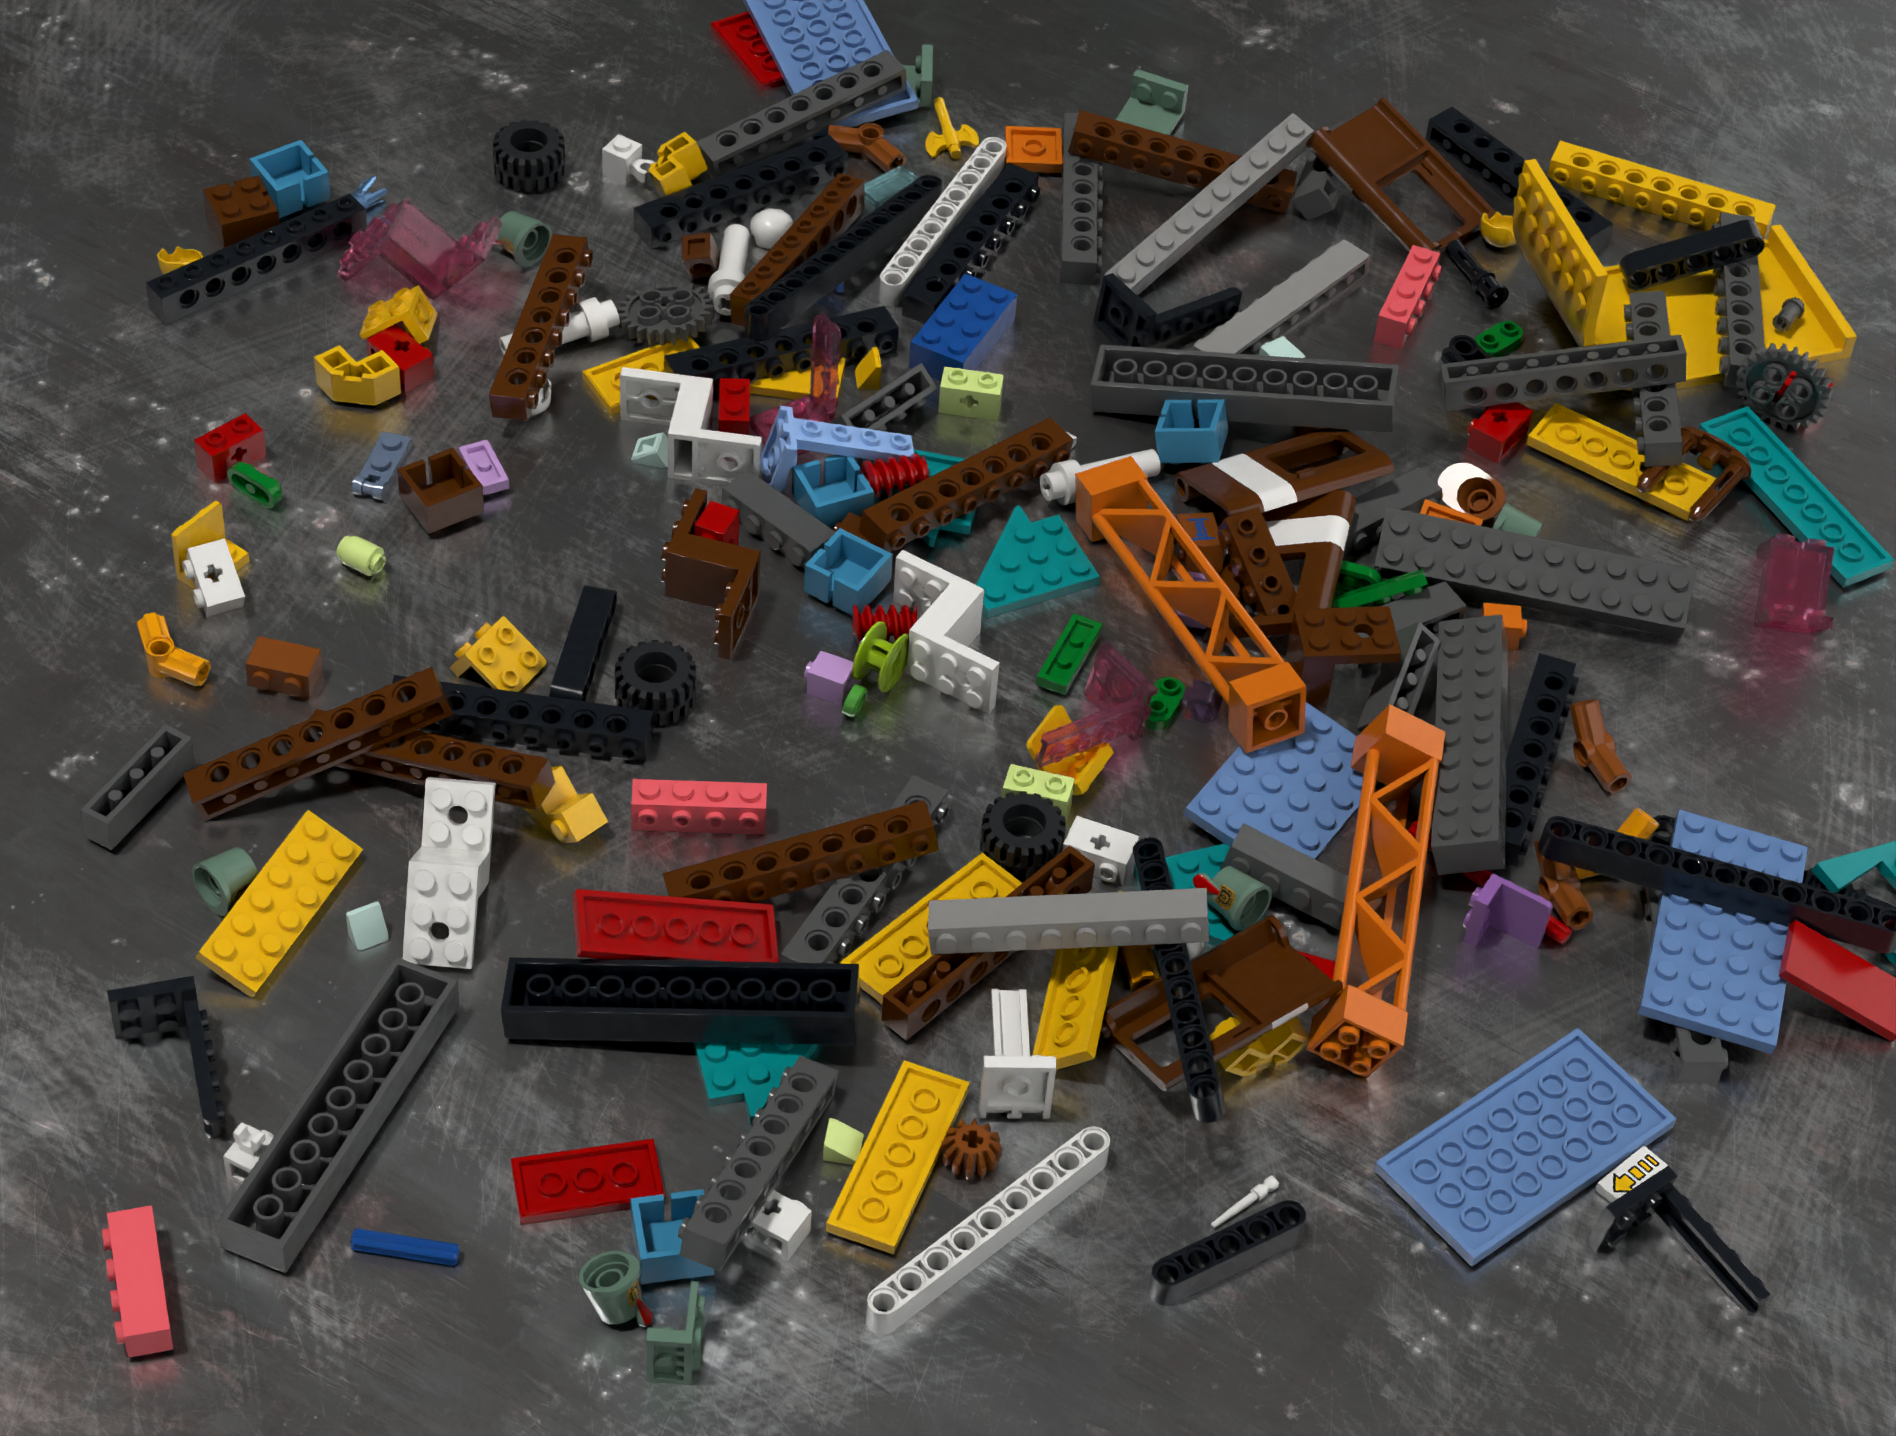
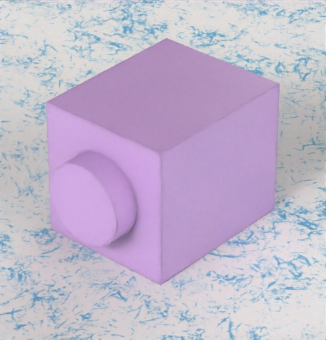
[804,650,855,706]

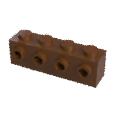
[1218,507,1296,641]

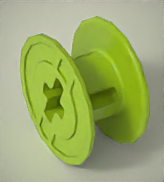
[852,621,909,693]

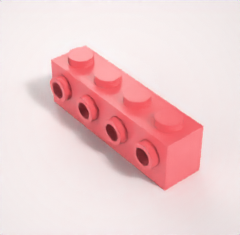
[1374,245,1442,350]
[631,779,767,835]
[102,1205,173,1358]

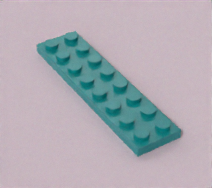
[1699,406,1895,588]

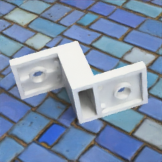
[620,367,762,485]
[893,550,1000,714]
[402,777,496,969]

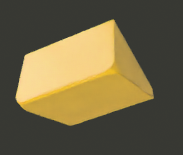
[855,347,882,390]

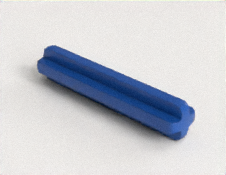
[351,1228,460,1265]

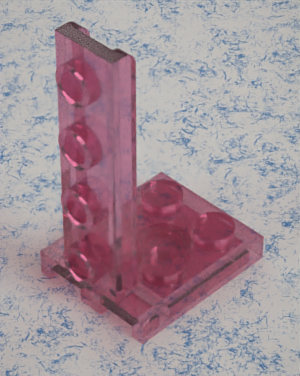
[749,313,841,456]
[1035,642,1158,768]

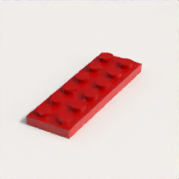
[572,889,779,962]

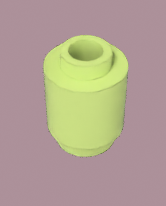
[336,535,386,576]

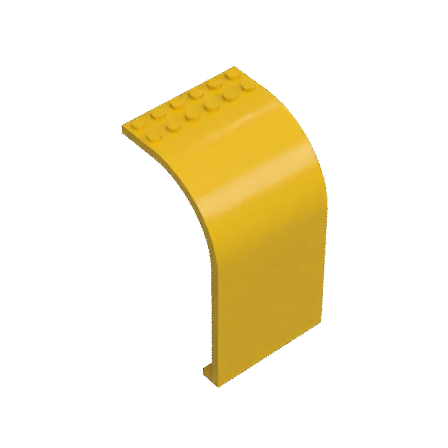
[1513,159,1857,391]

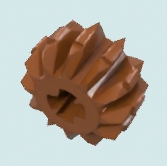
[941,1119,1002,1180]

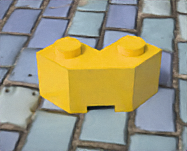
[648,131,708,198]
[314,345,401,406]
[524,766,608,844]
[1209,1016,1309,1077]

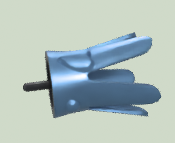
[351,176,387,209]

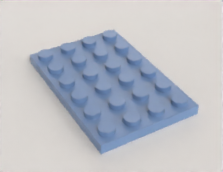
[1183,702,1380,860]

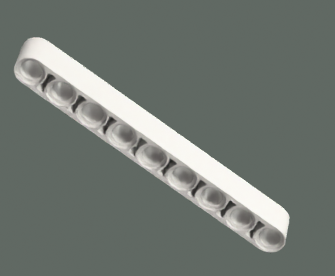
[879,137,1007,307]
[866,1126,1110,1335]

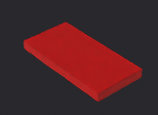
[710,11,785,92]
[1779,920,1896,1042]
[510,1138,665,1225]

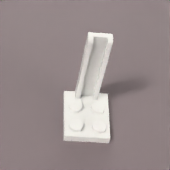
[978,989,1056,1119]

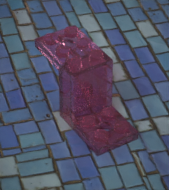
[336,198,503,301]
[1754,534,1834,636]

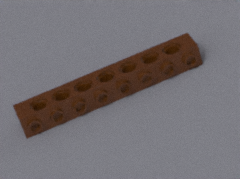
[1068,110,1297,214]
[730,173,865,327]
[489,234,593,421]
[859,417,1074,552]
[183,667,453,821]
[309,709,555,811]
[662,800,939,903]
[881,845,1095,1041]

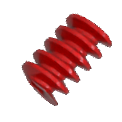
[862,453,929,499]
[852,605,917,645]

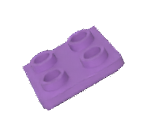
[1463,874,1553,948]

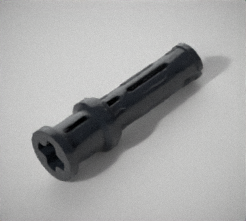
[1445,239,1509,308]

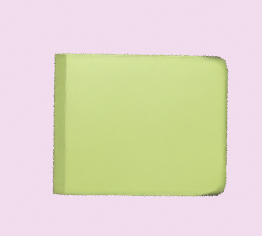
[823,1118,864,1165]

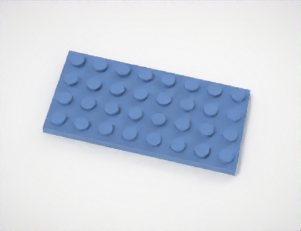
[742,0,918,138]
[1638,809,1808,1054]
[1374,1028,1677,1266]

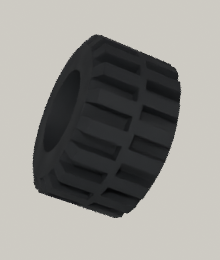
[493,119,565,192]
[615,640,696,726]
[980,791,1066,881]

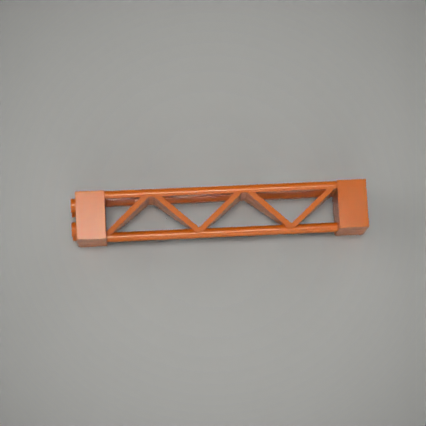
[1075,456,1306,754]
[1307,704,1445,1078]

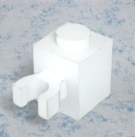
[602,134,656,186]
[223,1122,274,1185]

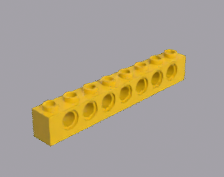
[1547,140,1776,239]

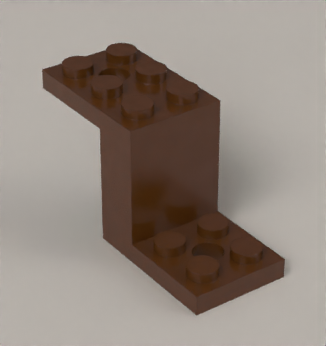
[661,488,761,661]
[1227,606,1401,714]

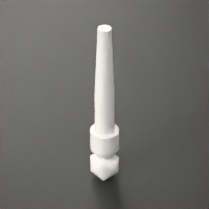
[1211,1175,1279,1229]

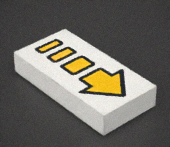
[1595,1145,1671,1203]

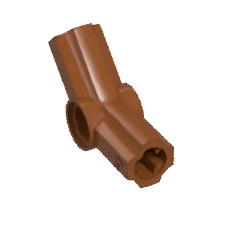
[828,123,906,176]
[1569,699,1632,794]
[1534,840,1594,930]

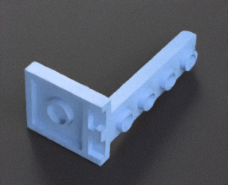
[761,405,914,493]

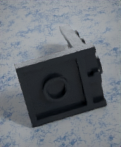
[1093,273,1243,348]
[107,976,226,1139]
[1587,1166,1771,1316]

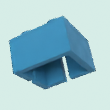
[249,140,331,218]
[1155,399,1228,465]
[792,455,874,529]
[804,528,893,615]
[630,1189,714,1284]

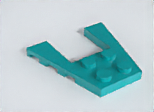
[1811,841,1896,968]

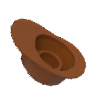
[1438,463,1506,521]

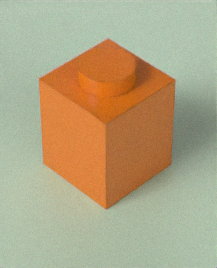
[1480,603,1527,650]

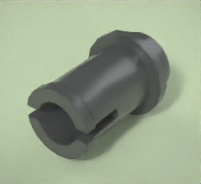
[1773,298,1804,332]

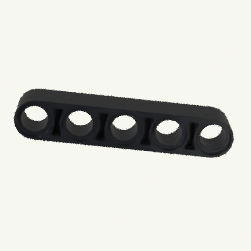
[1619,219,1765,291]
[549,585,617,702]
[1148,1200,1306,1306]

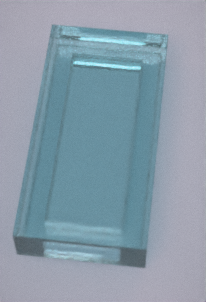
[865,164,918,208]

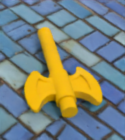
[925,97,979,159]

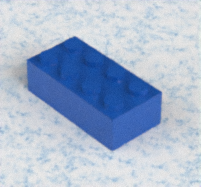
[909,274,1017,381]

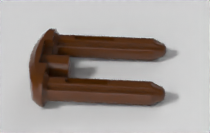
[1637,427,1752,522]

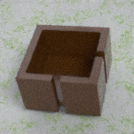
[203,175,279,249]
[397,448,484,534]

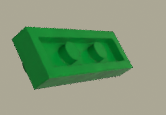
[1333,569,1428,608]
[1036,613,1103,695]

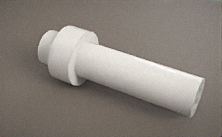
[707,224,750,315]
[499,297,620,357]
[1040,449,1160,505]

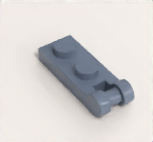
[352,431,412,501]

